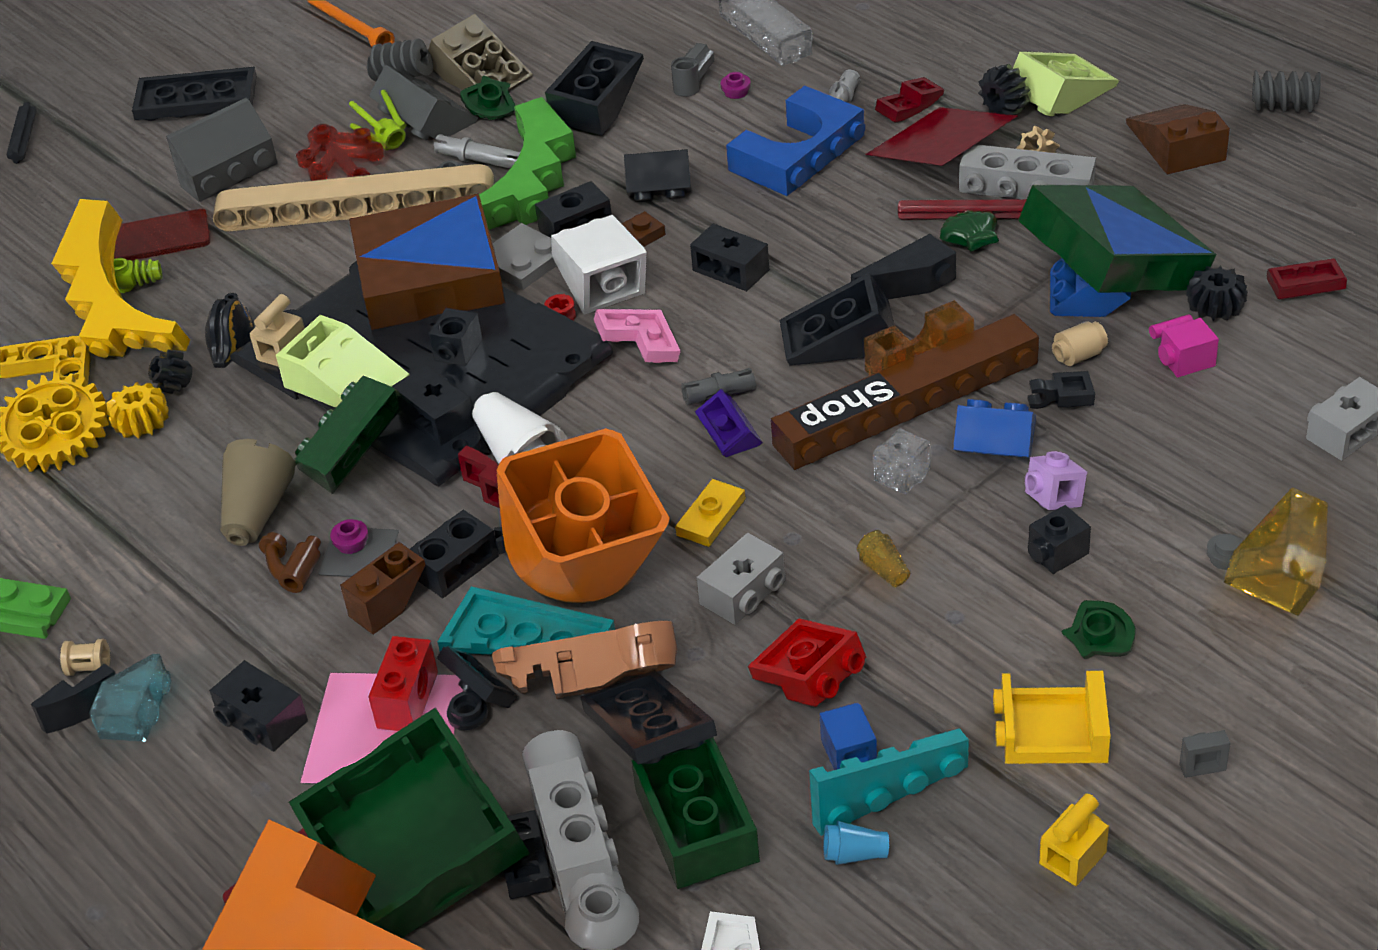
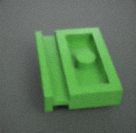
[0,578,71,639]

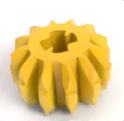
[106,382,169,439]

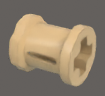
[60,639,110,676]

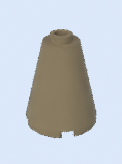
[220,439,296,546]

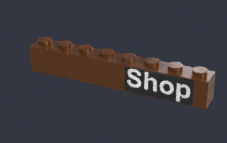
[771,314,1039,470]

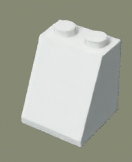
[551,215,647,315]

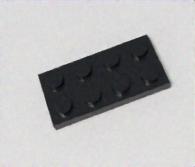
[132,66,257,121]
[580,670,717,765]

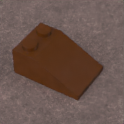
[1126,104,1230,175]

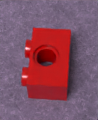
[368,636,438,731]

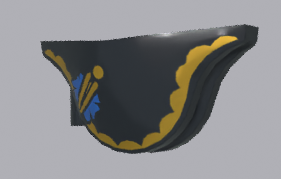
[205,293,255,368]

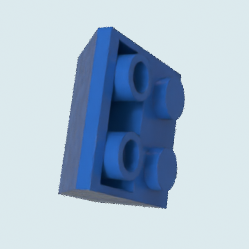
[1050,258,1131,317]
[953,399,1036,458]

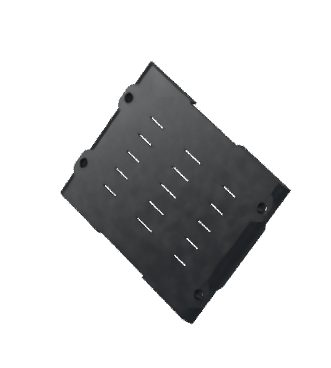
[230,261,613,487]

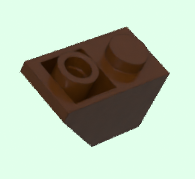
[340,542,425,635]

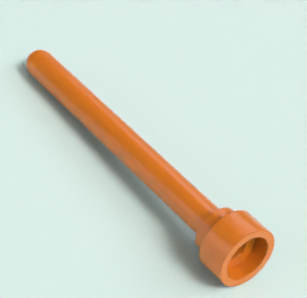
[307,0,395,47]

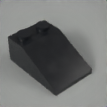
[545,41,644,136]
[779,272,898,366]

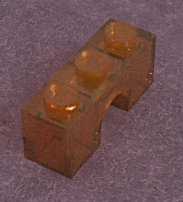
[864,300,974,375]

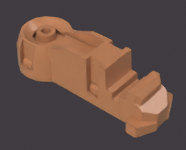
[492,621,677,699]

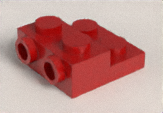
[748,618,867,707]

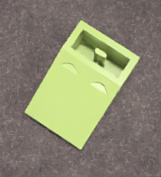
[276,315,409,408]

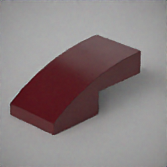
[875,77,944,123]
[458,445,500,508]

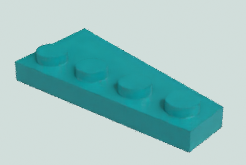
[437,586,615,654]
[809,728,969,836]

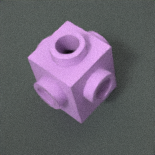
[1025,451,1087,510]

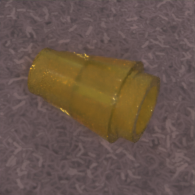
[856,530,911,587]

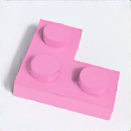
[594,309,680,363]

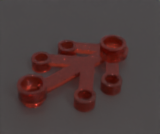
[296,124,384,181]

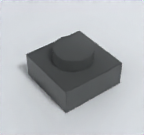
[1179,730,1230,778]

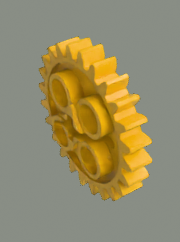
[0,373,110,473]

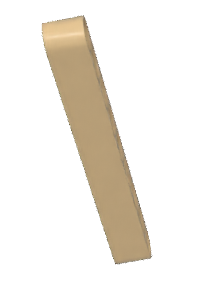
[213,164,494,231]

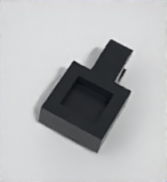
[1027,371,1096,409]

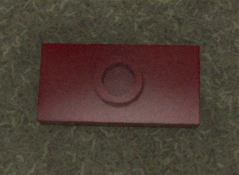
[1267,258,1347,299]

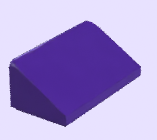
[695,388,763,457]

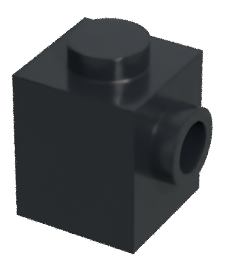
[1027,505,1091,574]

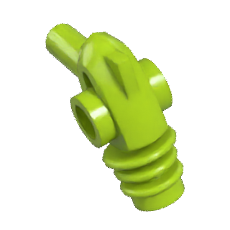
[114,258,163,293]

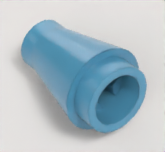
[823,821,889,865]

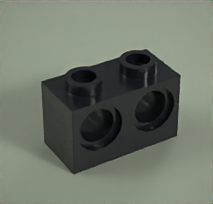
[410,509,499,599]

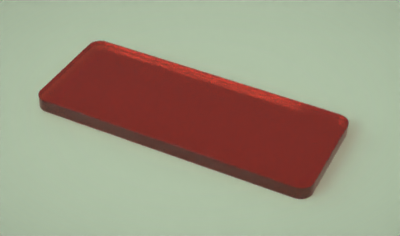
[114,209,210,261]

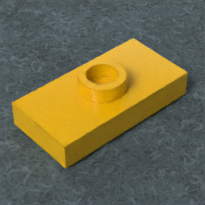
[675,479,746,547]

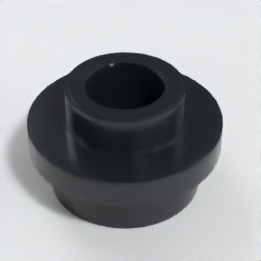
[447,692,488,730]

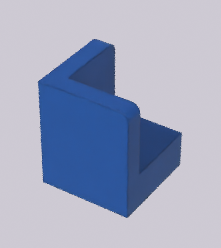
[819,703,877,770]

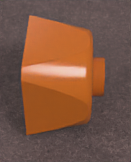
[497,428,670,603]

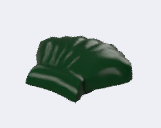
[460,75,515,120]
[940,210,999,251]
[1061,600,1136,659]

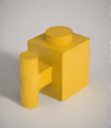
[1039,793,1109,886]

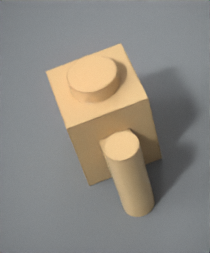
[249,294,305,367]

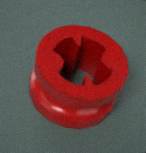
[544,294,576,321]

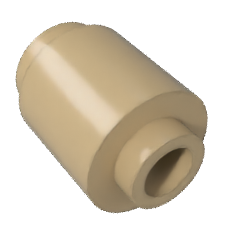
[1052,321,1108,366]

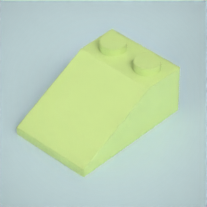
[1013,52,1119,116]

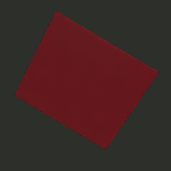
[865,107,1018,166]

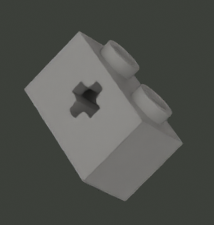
[1306,377,1378,461]
[697,533,785,625]

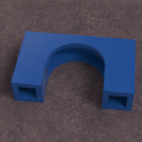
[726,86,865,196]

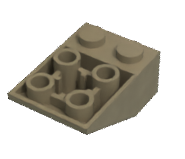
[428,14,533,92]

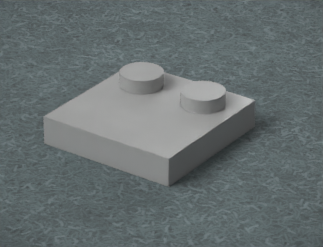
[492,223,557,290]

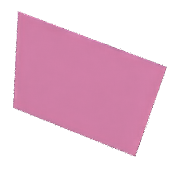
[300,673,463,783]

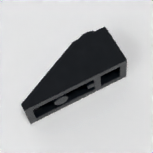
[851,234,956,299]

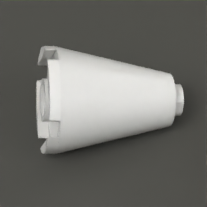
[472,392,567,464]

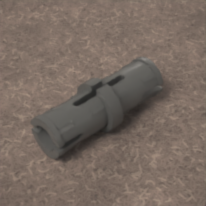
[681,368,756,406]

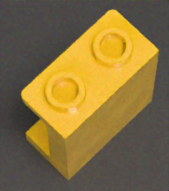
[993,671,1110,764]

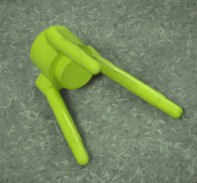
[349,90,407,151]

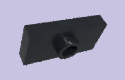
[437,646,517,708]

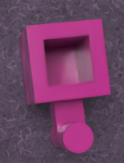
[1149,314,1219,378]

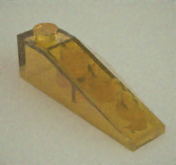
[1224,487,1328,616]

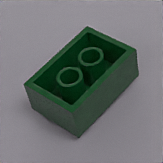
[631,737,760,889]

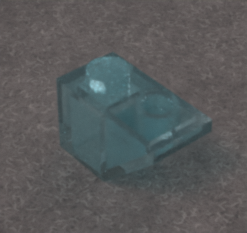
[89,654,171,741]

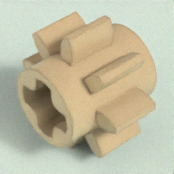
[1017,126,1060,153]

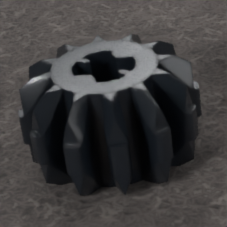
[978,64,1031,115]
[1186,265,1248,321]

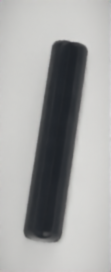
[6,102,37,164]

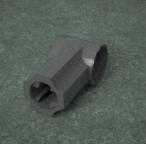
[671,43,714,97]

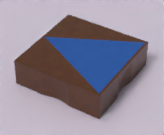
[349,193,505,330]

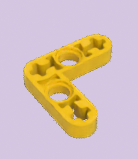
[0,336,91,383]

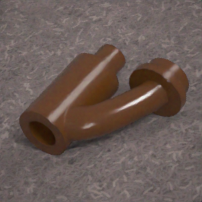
[259,532,321,593]

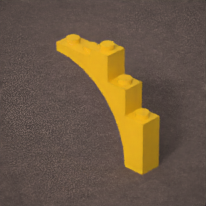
[51,199,190,358]

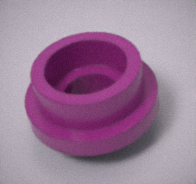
[720,72,751,99]
[330,519,368,554]

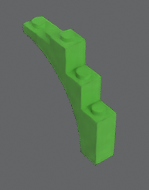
[479,97,576,230]

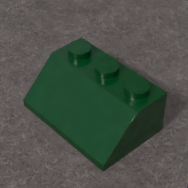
[294,375,400,494]

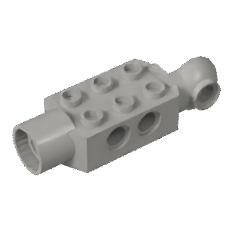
[522,730,639,950]

